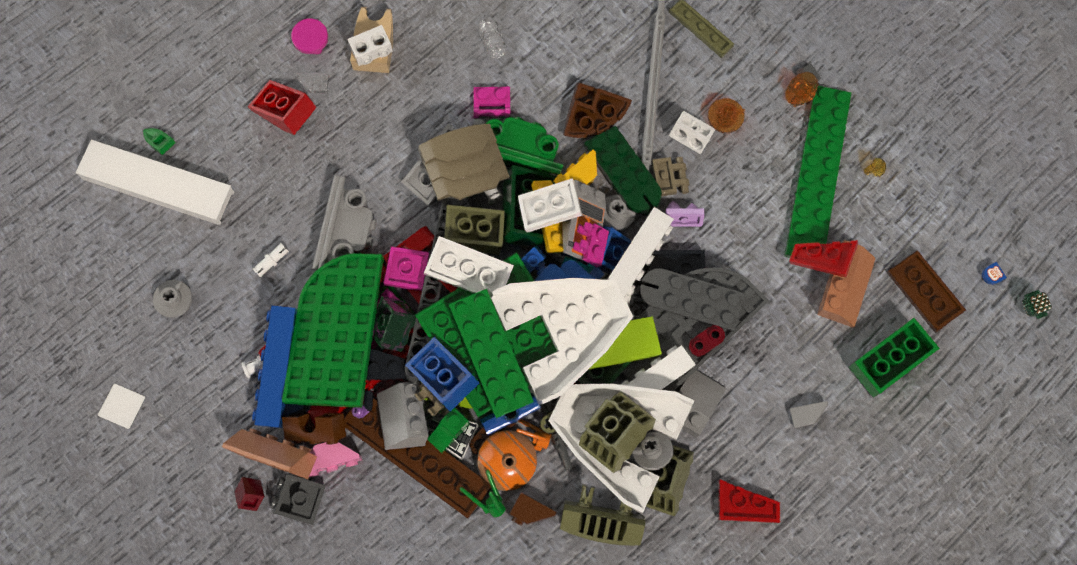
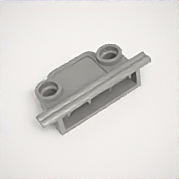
[312,175,377,270]

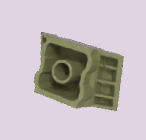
[579,392,656,473]
[639,445,694,516]

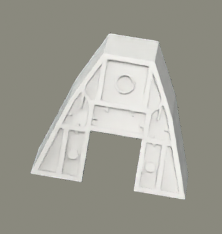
[489,278,633,405]
[549,384,695,514]

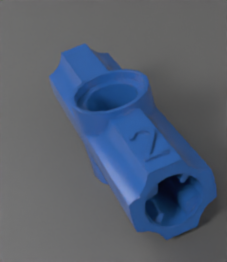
[480,393,541,435]

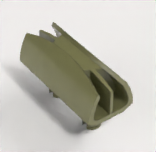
[560,484,645,546]

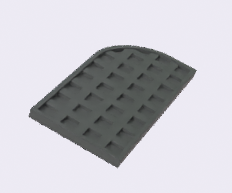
[623,267,769,391]

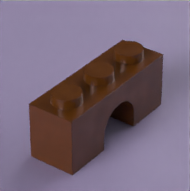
[282,412,346,445]

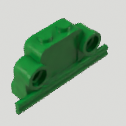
[486,117,563,175]

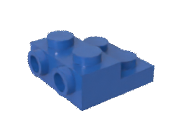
[521,245,546,273]

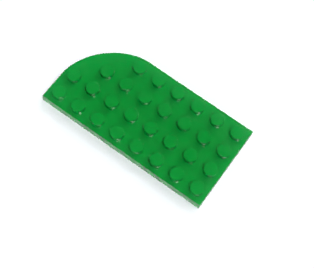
[282,253,384,408]

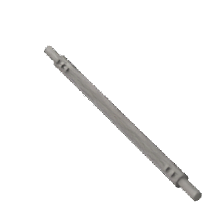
[641,0,666,171]

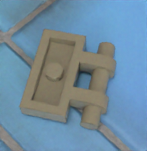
[652,157,690,196]

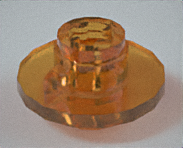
[785,72,818,107]
[708,98,745,133]

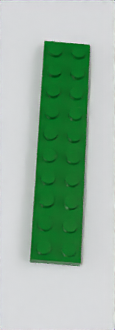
[784,85,852,258]

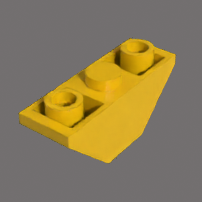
[554,150,597,186]

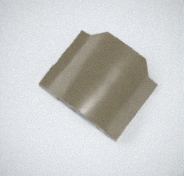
[418,124,510,201]

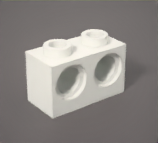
[348,25,393,66]
[669,111,715,154]

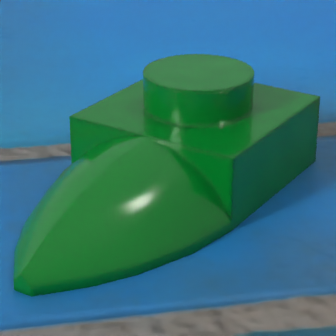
[143,128,176,155]

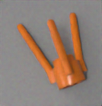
[516,419,551,452]

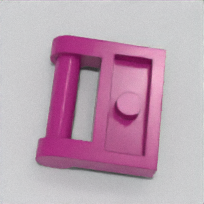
[474,87,511,119]

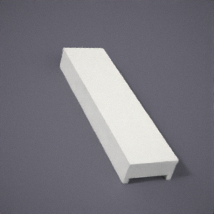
[76,140,234,225]

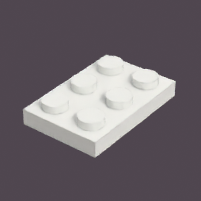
[518,178,582,232]

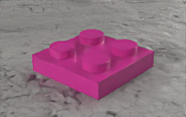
[384,247,430,291]

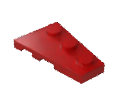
[718,479,780,523]

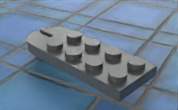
[640,268,745,332]

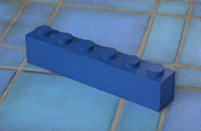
[252,305,297,428]

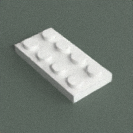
[424,236,514,294]

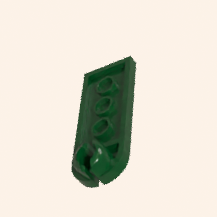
[584,126,662,216]

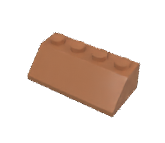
[817,240,876,328]
[222,428,317,479]

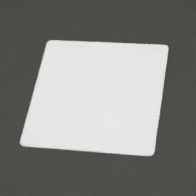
[98,384,145,429]

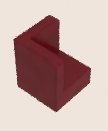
[234,477,265,511]

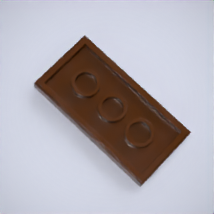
[887,250,966,333]

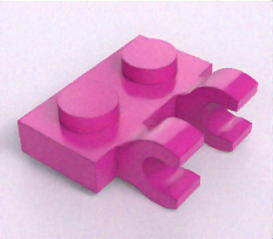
[573,222,609,267]

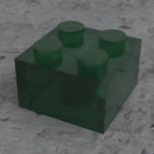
[372,296,415,352]

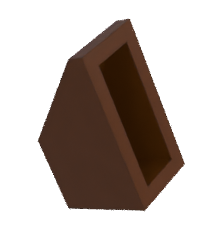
[509,492,557,526]

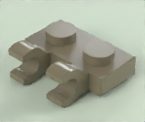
[415,383,458,416]

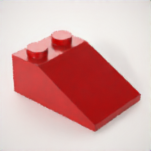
[248,80,317,135]

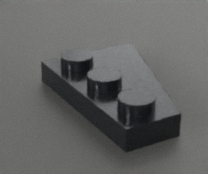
[366,349,405,381]

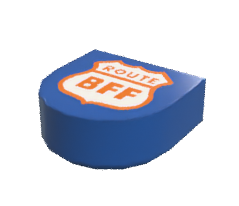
[982,262,1007,285]

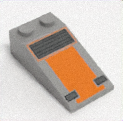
[562,180,606,262]

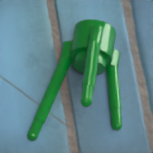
[460,470,506,518]

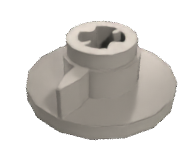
[603,195,636,231]
[153,280,192,318]
[633,432,673,470]

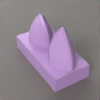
[665,201,704,227]

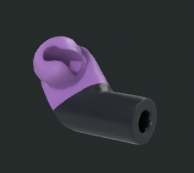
[352,391,373,418]

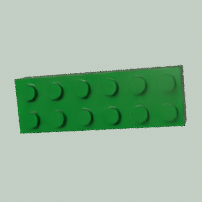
[449,289,534,418]

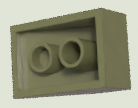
[444,205,505,255]

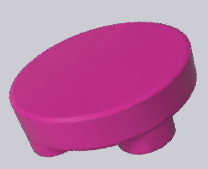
[291,18,328,55]

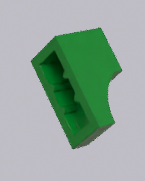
[427,408,470,453]

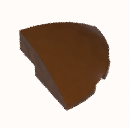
[563,83,632,138]

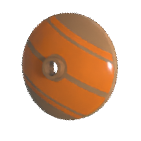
[477,430,537,491]

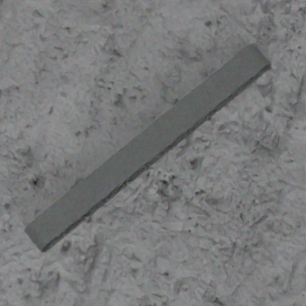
[405,197,461,382]

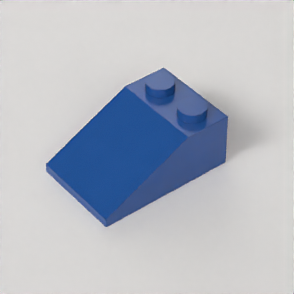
[405,337,479,412]

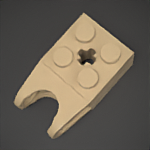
[350,6,394,73]

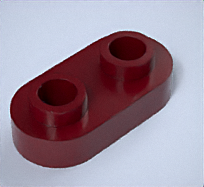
[688,325,725,357]

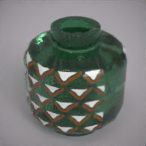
[1022,290,1052,319]

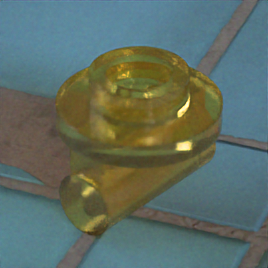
[864,158,886,177]

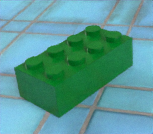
[848,318,940,398]

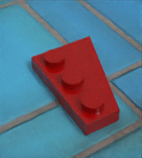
[789,240,859,278]

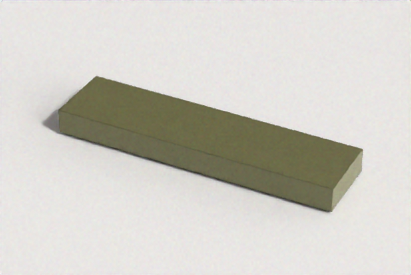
[669,0,734,58]

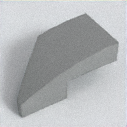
[790,401,828,428]

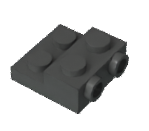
[270,474,326,525]

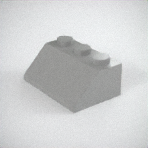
[377,381,428,450]

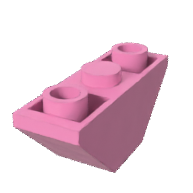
[309,442,362,478]

